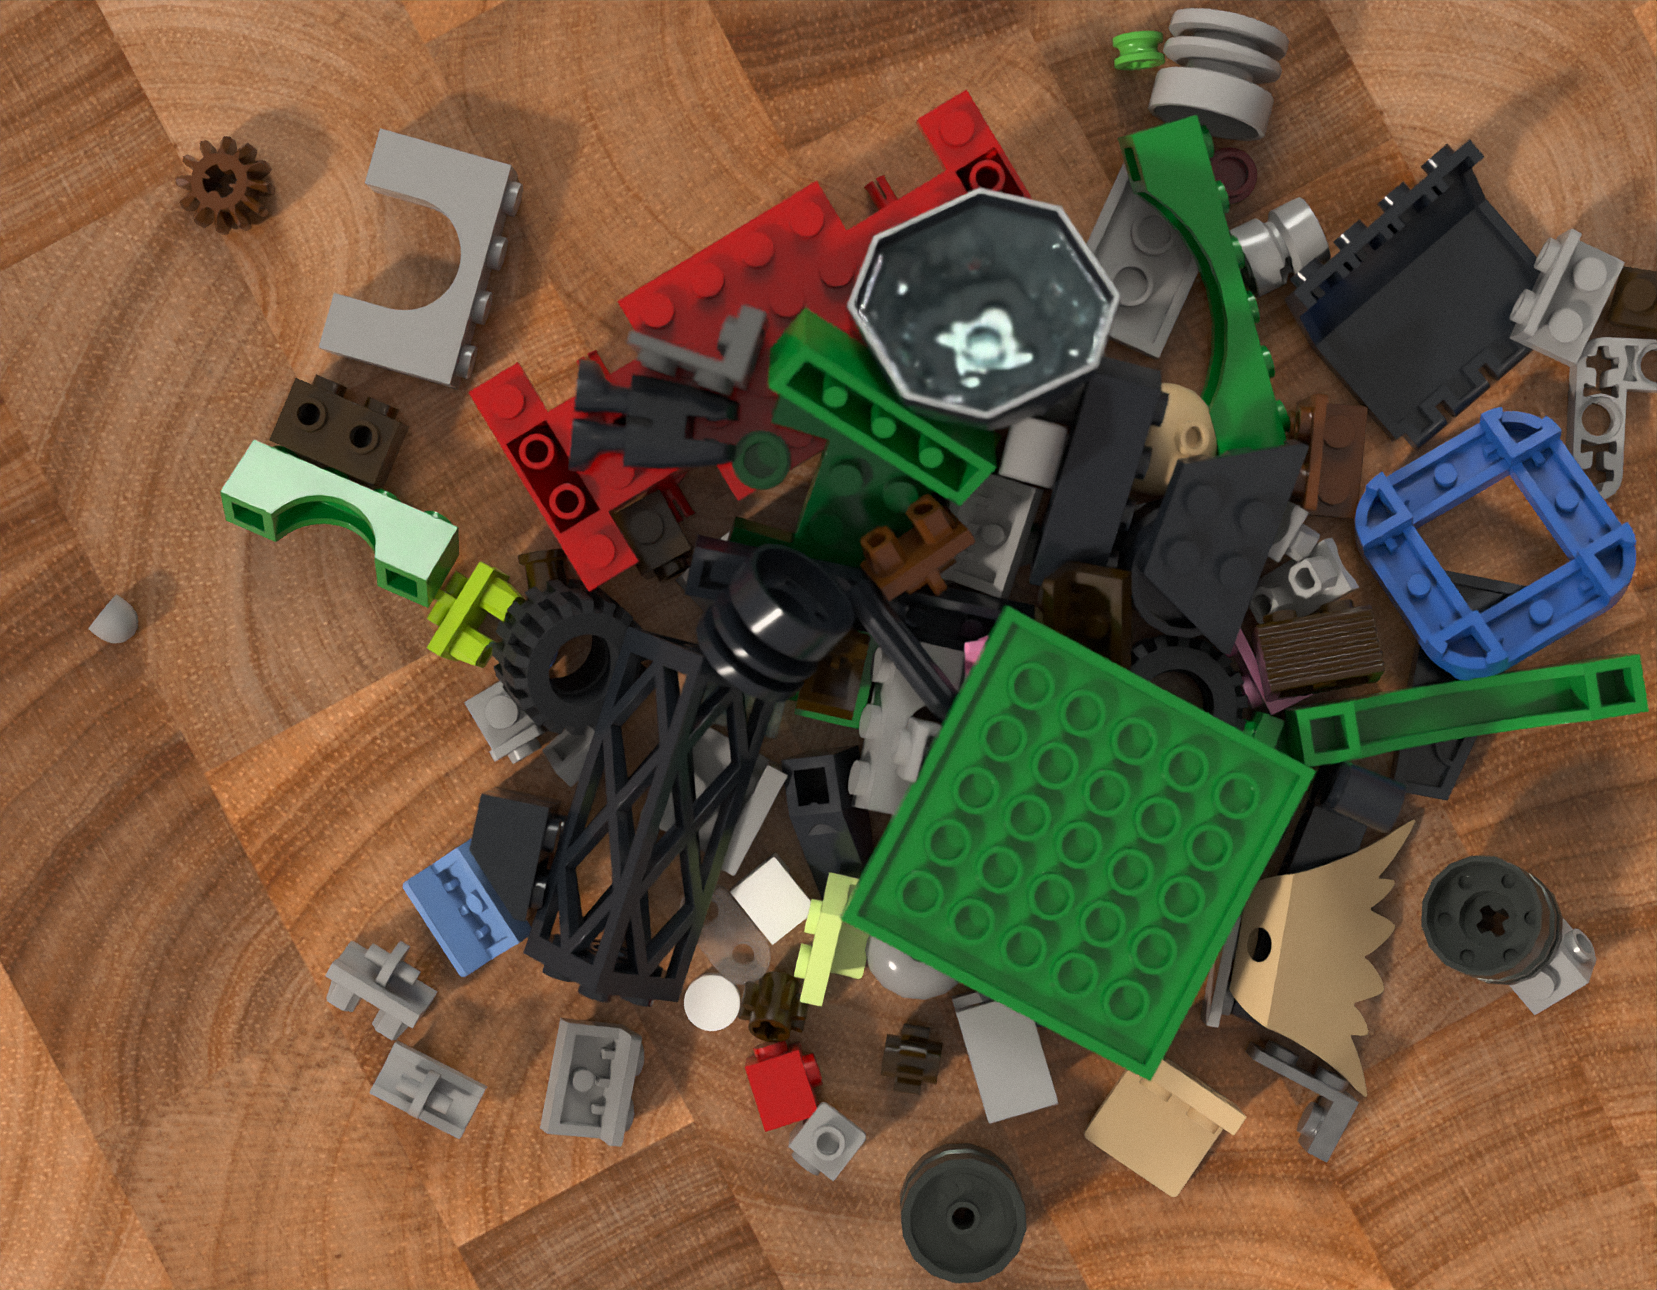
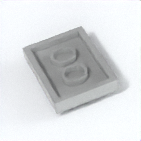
[1078,162,1199,360]

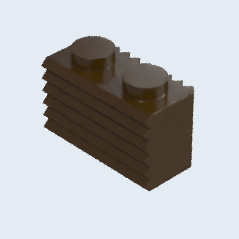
[1251,599,1385,702]

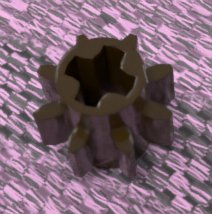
[738,971,809,1042]
[881,1023,943,1096]

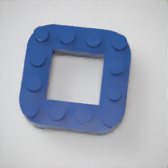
[1355,407,1637,681]

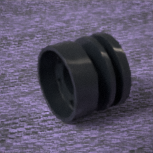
[696,544,855,702]

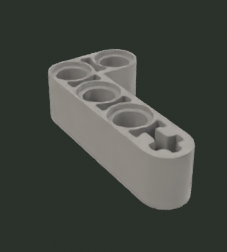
[997,418,1069,490]

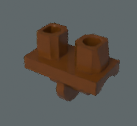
[859,494,976,601]

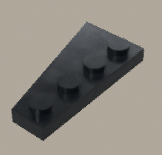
[1389,570,1527,801]

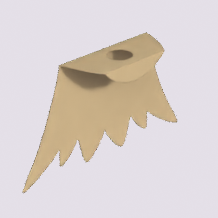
[1230,819,1415,1097]

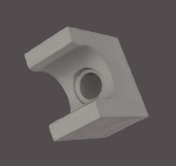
[952,990,1059,1124]

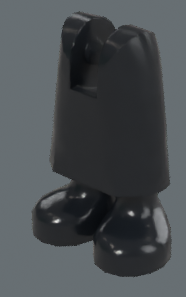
[568,359,740,472]

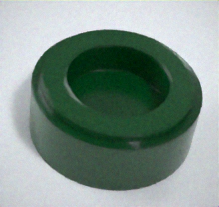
[732,430,791,490]

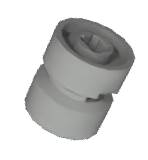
[1229,197,1331,298]

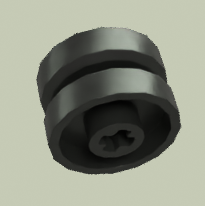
[900,1143,1026,1283]

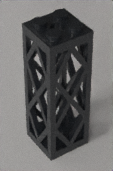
[524,626,775,1007]

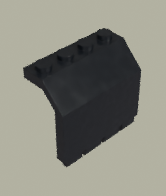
[1284,139,1541,450]

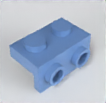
[403,838,532,977]

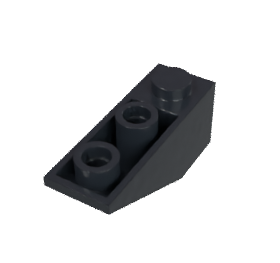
[781,745,874,901]

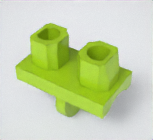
[427,561,526,668]

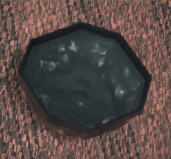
[848,188,1120,430]

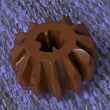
[176,136,275,235]

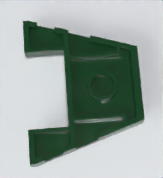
[727,394,932,569]

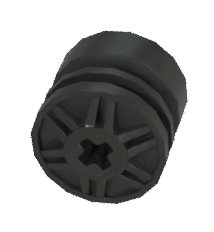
[1421,856,1563,985]

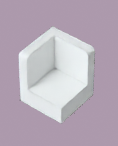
[730,852,811,945]

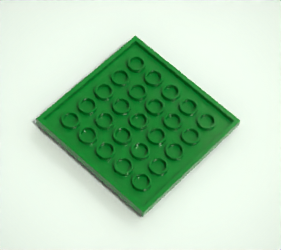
[839,606,1316,1082]

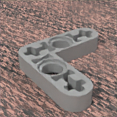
[1566,337,1657,499]

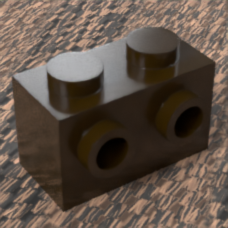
[269,374,409,488]

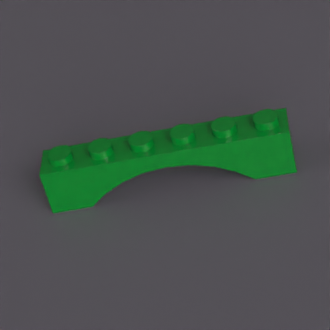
[1118,115,1290,456]
[1284,653,1649,767]

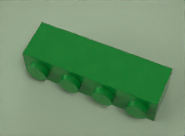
[768,308,997,506]

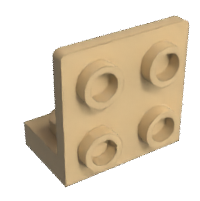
[1083,1056,1247,1197]

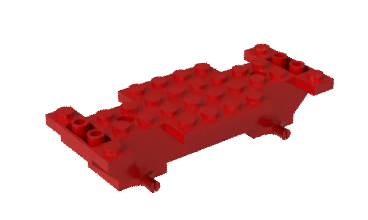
[468,89,1070,592]

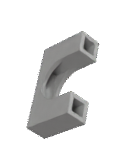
[319,128,523,390]

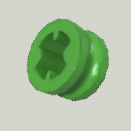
[1112,31,1165,70]

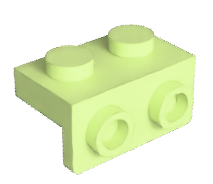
[794,872,869,1007]

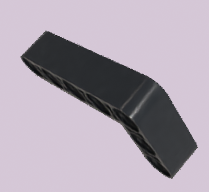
[1230,761,1406,1033]

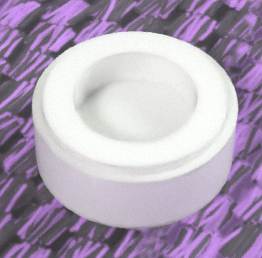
[684,973,741,1031]

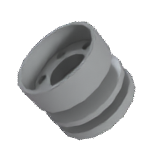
[1148,8,1289,141]

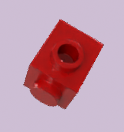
[745,1040,823,1132]

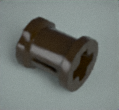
[518,548,568,592]

